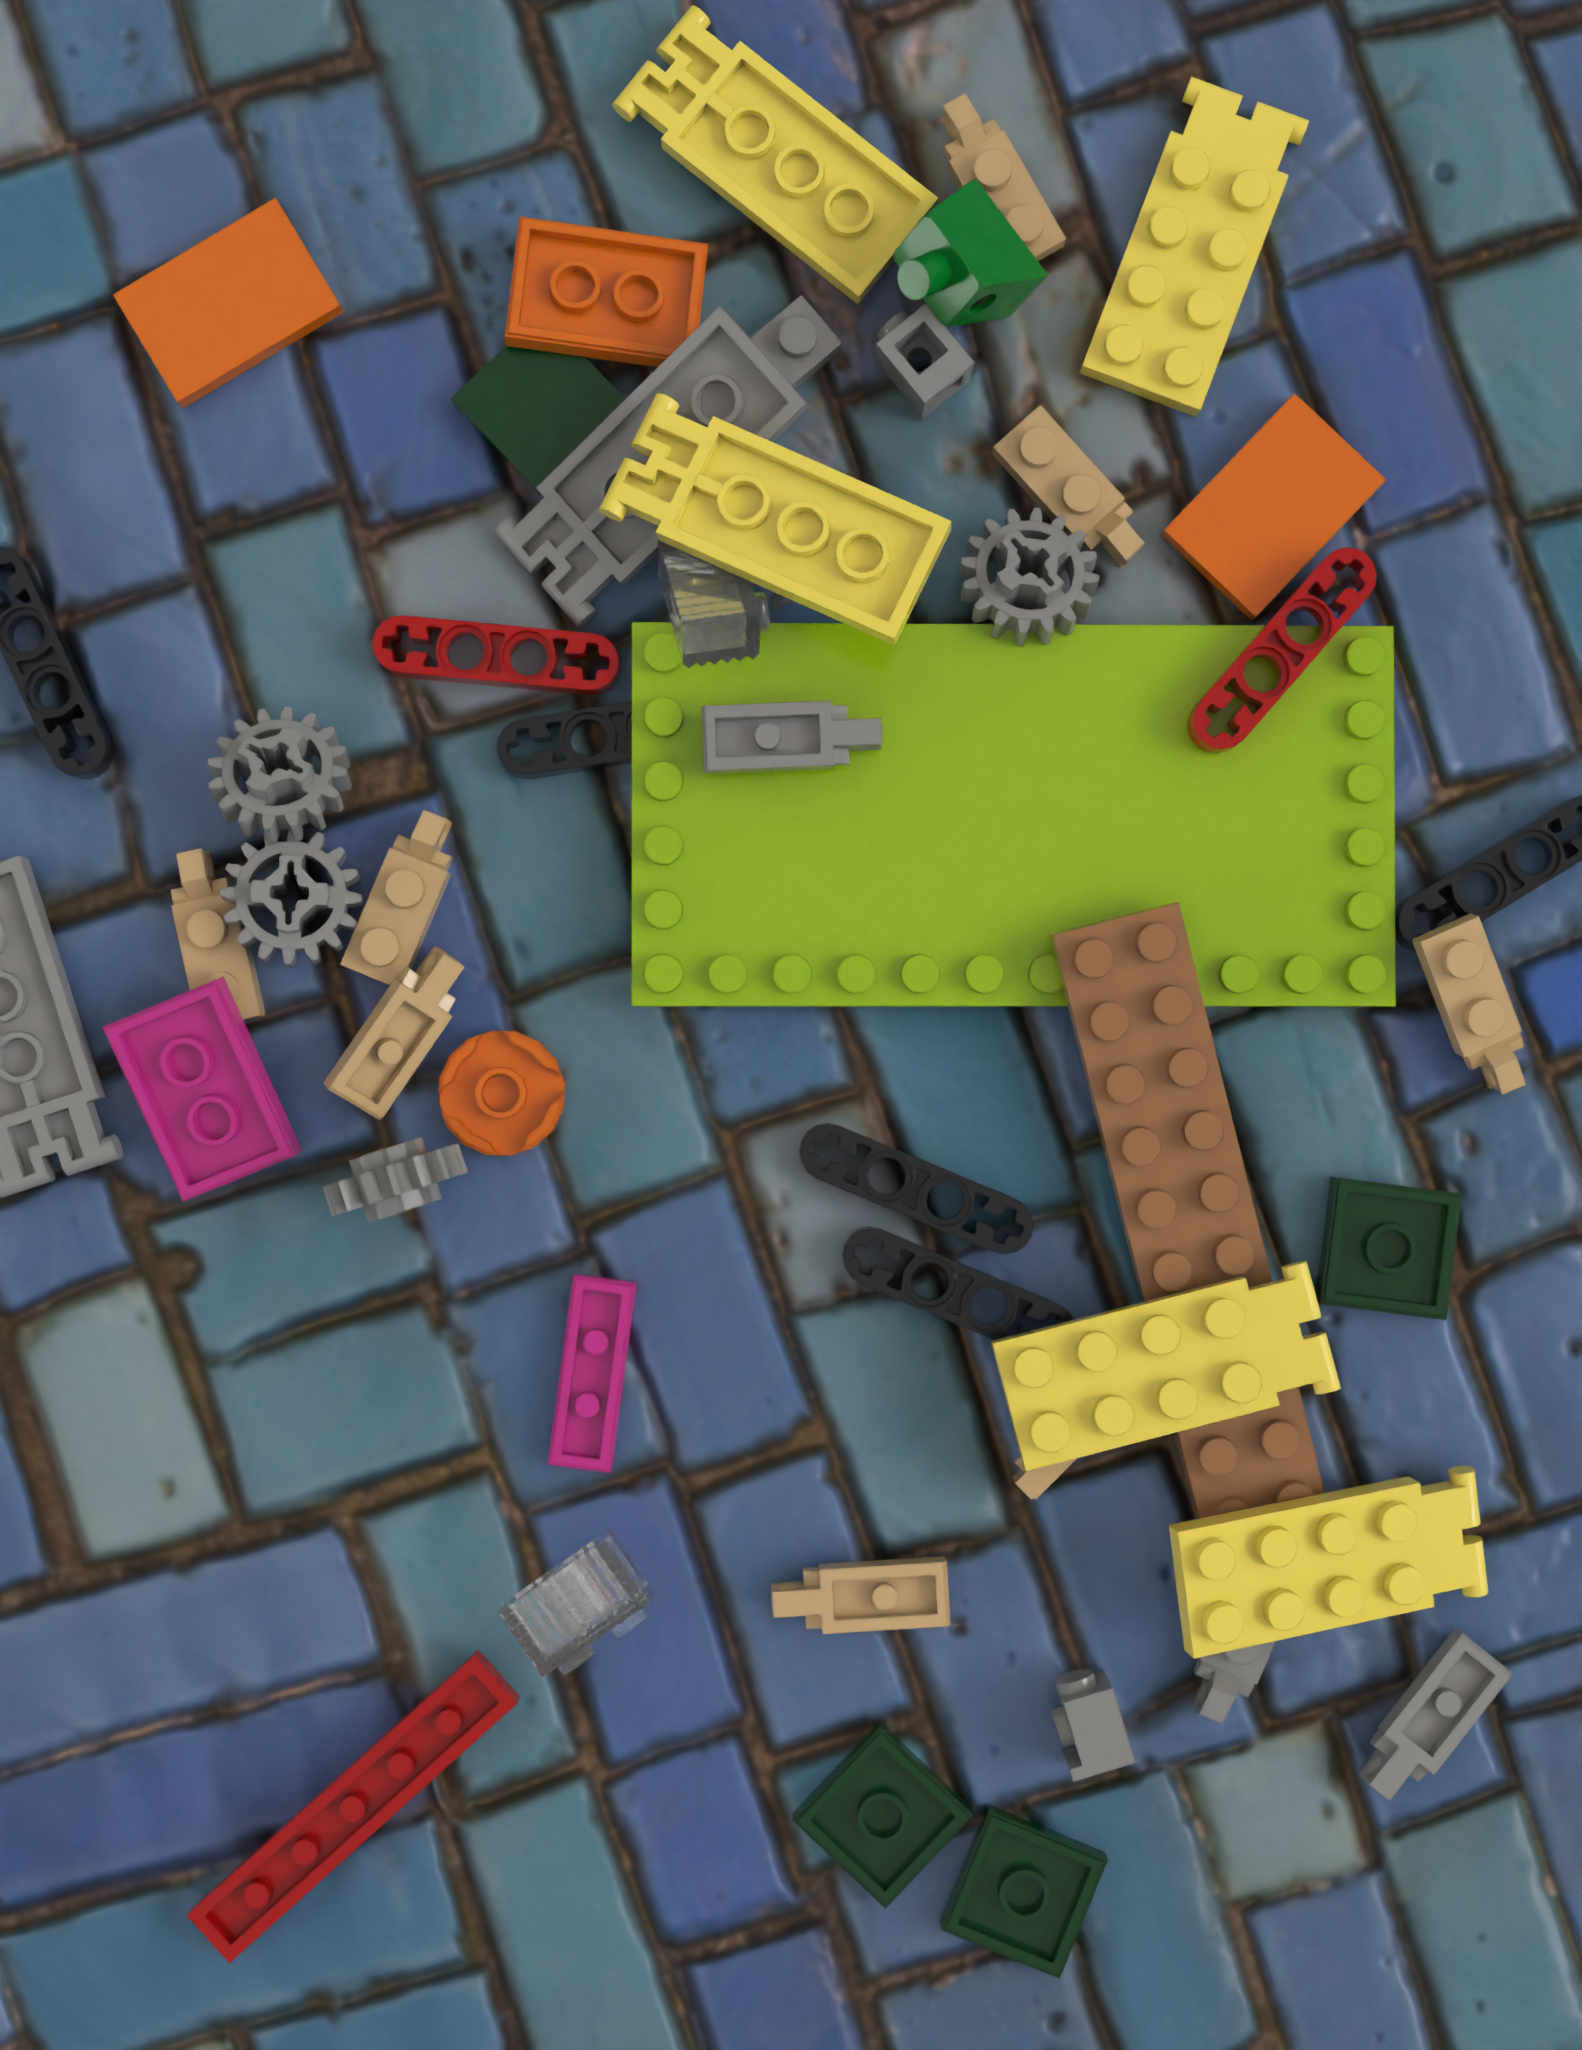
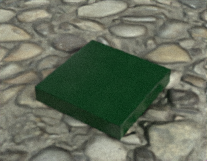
[450,346,625,495]
[1316,1176,1462,1320]
[793,1721,973,1909]
[940,1804,1108,1979]

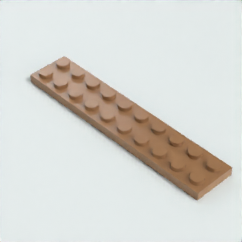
[1050,902,1325,1519]

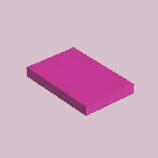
[102,976,302,1201]

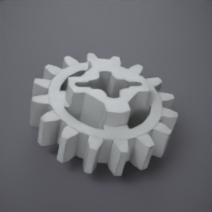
[958,508,1100,646]
[207,707,352,843]
[220,830,364,968]
[323,1137,468,1222]

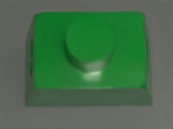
[894,179,1048,327]

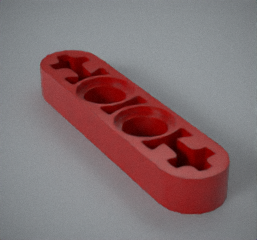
[1187,547,1377,754]
[372,615,621,695]

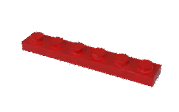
[187,1649,520,1964]

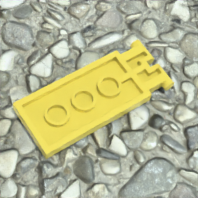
[612,5,938,305]
[1079,76,1309,417]
[599,393,951,646]
[991,1261,1341,1471]
[1169,1466,1489,1659]

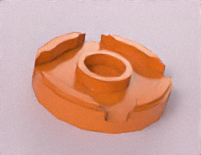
[438,1031,566,1156]

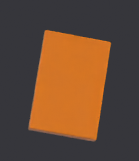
[113,197,344,408]
[504,216,708,367]
[1161,393,1386,621]

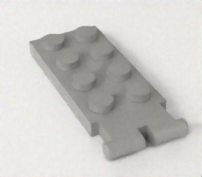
[494,306,810,627]
[0,855,123,1198]

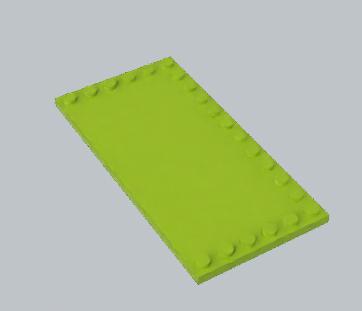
[631,622,1396,1007]

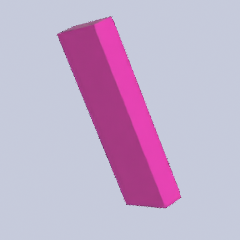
[547,1273,638,1473]

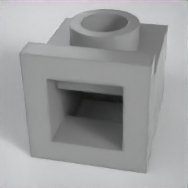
[874,303,975,421]
[1050,1669,1136,1782]

